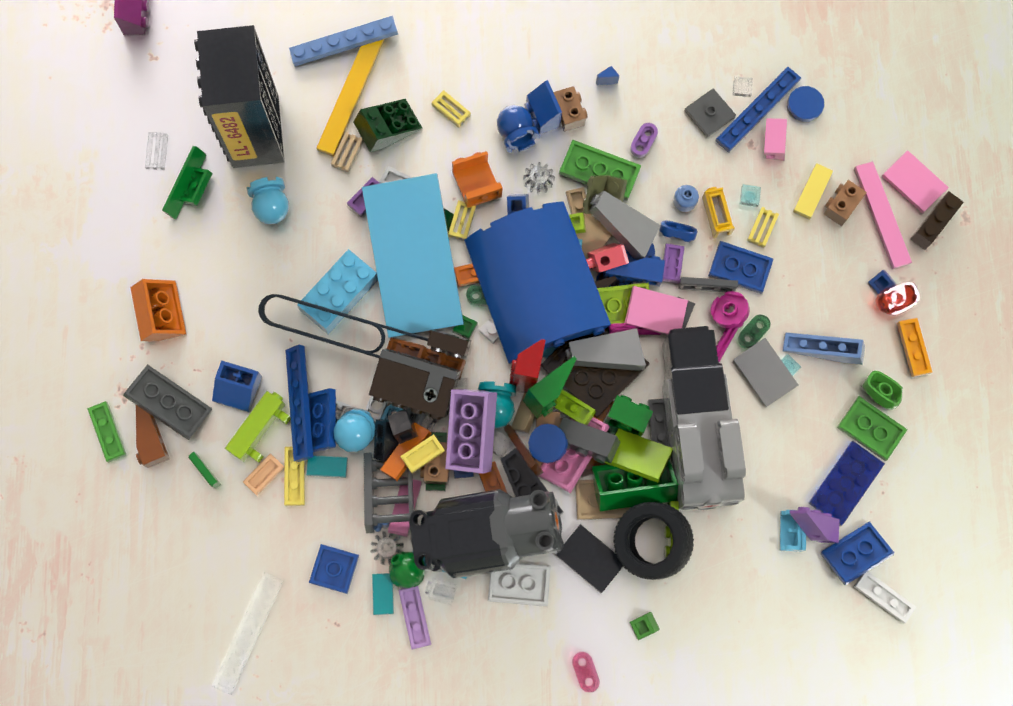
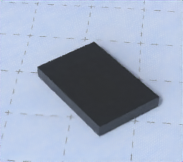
[555,524,623,593]

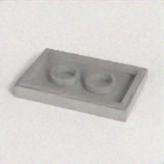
[733,338,799,407]

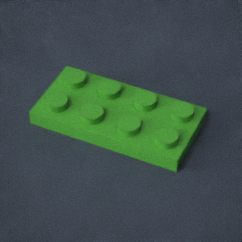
[559,139,641,200]

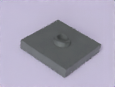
[684,88,736,138]

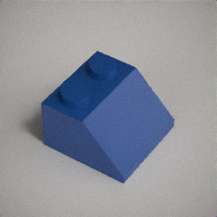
[524,80,562,134]

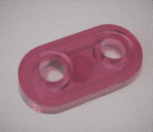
[572,652,600,692]

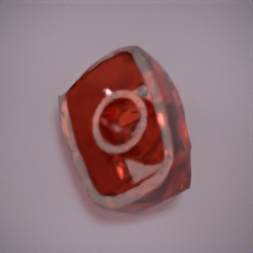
[875,282,919,315]

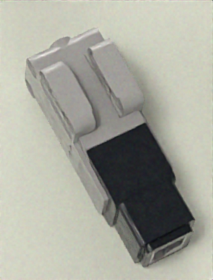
[662,326,746,510]

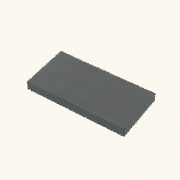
[123,364,212,440]

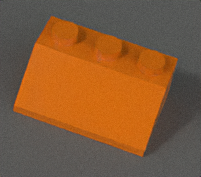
[130,279,186,341]

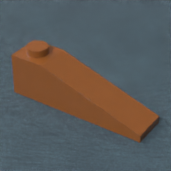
[136,405,170,468]

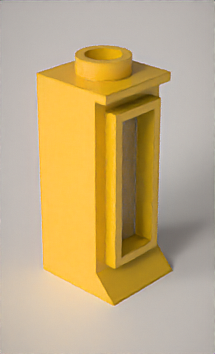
[702,187,735,239]

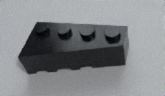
[500,448,564,515]

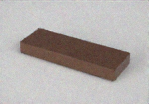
[504,424,544,476]

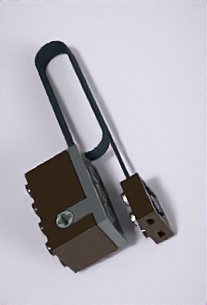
[258,294,472,420]

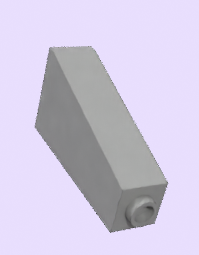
[589,191,661,260]
[565,328,646,371]

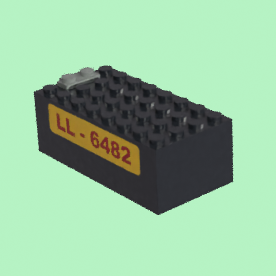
[194,25,285,168]

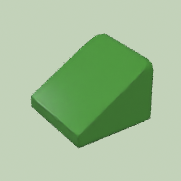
[630,612,660,640]

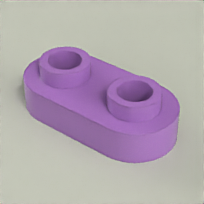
[630,123,658,158]

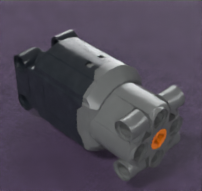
[409,489,564,578]

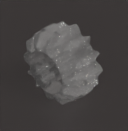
[523,162,555,195]
[370,531,404,565]

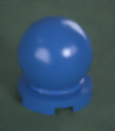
[497,105,540,153]

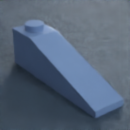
[783,333,865,365]

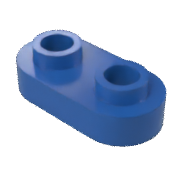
[659,220,698,242]

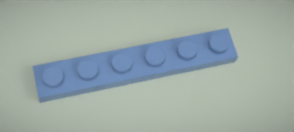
[289,15,398,67]

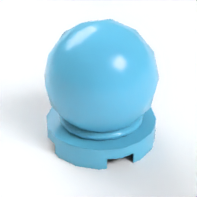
[247,177,289,224]
[334,408,375,452]

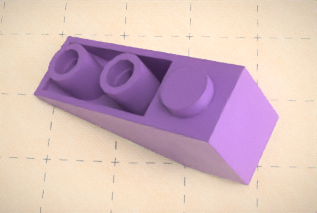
[790,507,840,543]

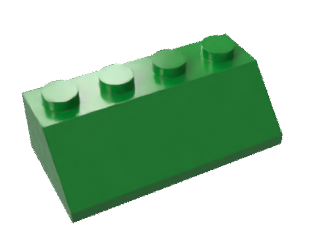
[592,459,678,511]

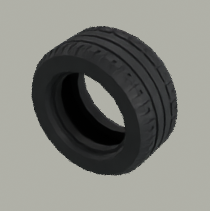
[613,502,694,580]

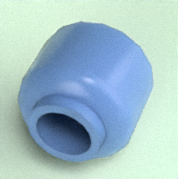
[673,185,699,212]

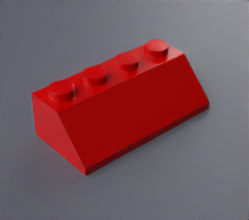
[509,339,546,393]

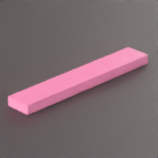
[854,162,912,269]

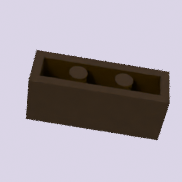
[910,191,964,250]

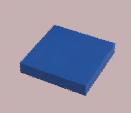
[309,544,359,594]

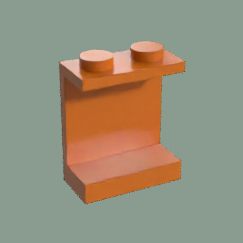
[452,151,503,208]

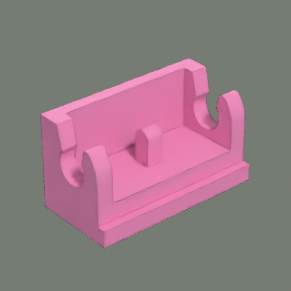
[764,118,787,160]

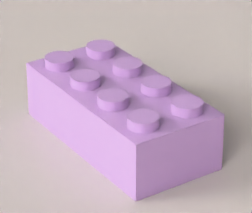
[445,389,497,474]

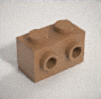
[553,86,588,132]
[824,180,867,226]
[420,442,449,485]

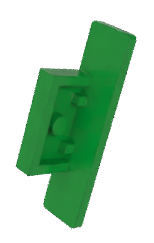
[162,146,213,219]

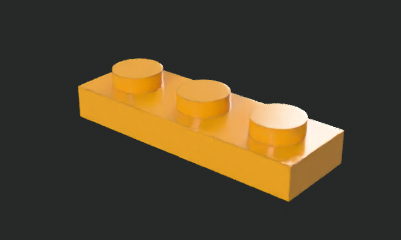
[897,318,932,377]

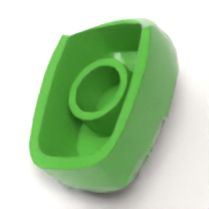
[862,371,903,410]

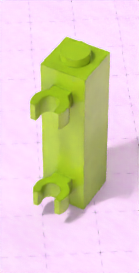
[225,391,291,463]

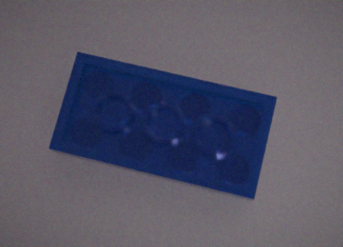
[808,441,885,526]

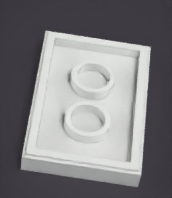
[488,563,551,606]

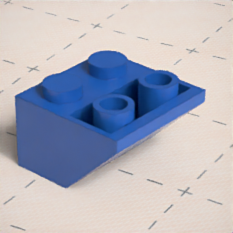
[212,360,262,412]

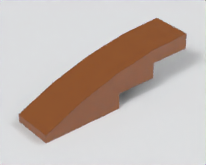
[387,337,466,380]

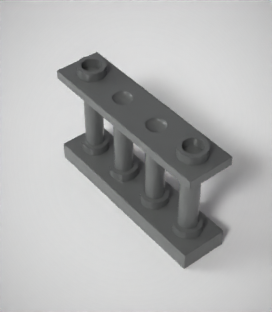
[364,452,418,534]

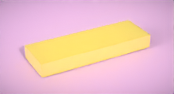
[793,163,833,219]
[284,447,305,506]

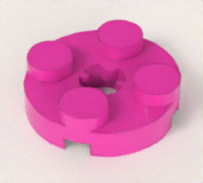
[711,291,750,328]

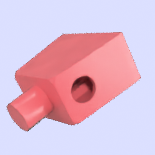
[586,243,629,272]

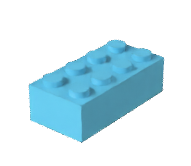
[297,249,378,335]

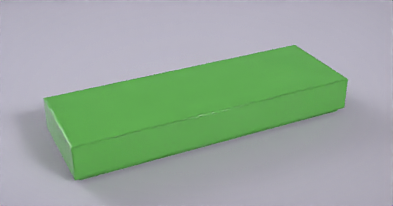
[87,401,127,463]

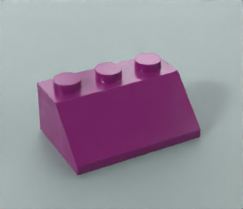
[114,0,149,35]

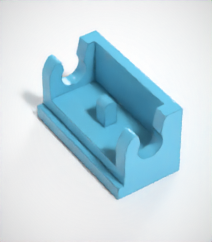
[780,510,806,552]

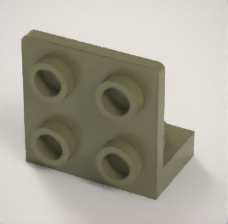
[583,175,627,214]

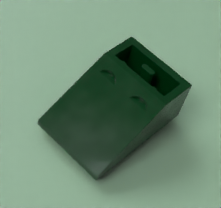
[353,98,423,152]

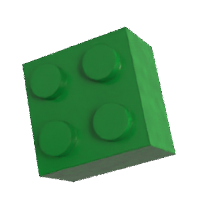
[605,395,653,436]

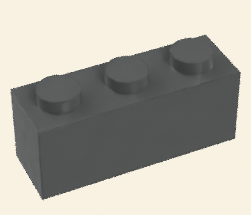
[559,417,620,463]

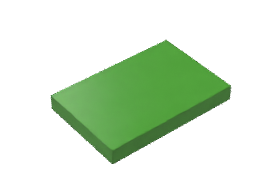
[837,396,908,461]

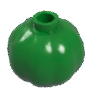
[389,552,425,588]

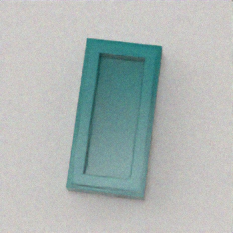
[306,456,348,478]
[372,573,394,615]

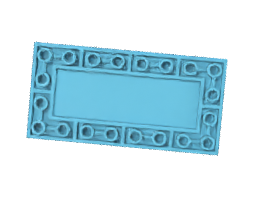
[362,173,464,338]

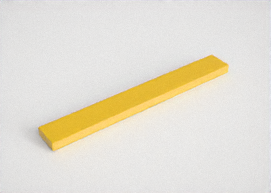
[316,39,385,156]

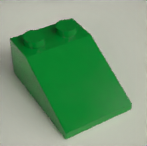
[523,356,577,419]

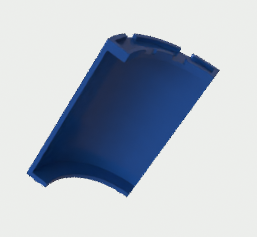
[464,201,611,364]

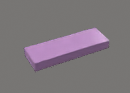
[398,586,431,650]

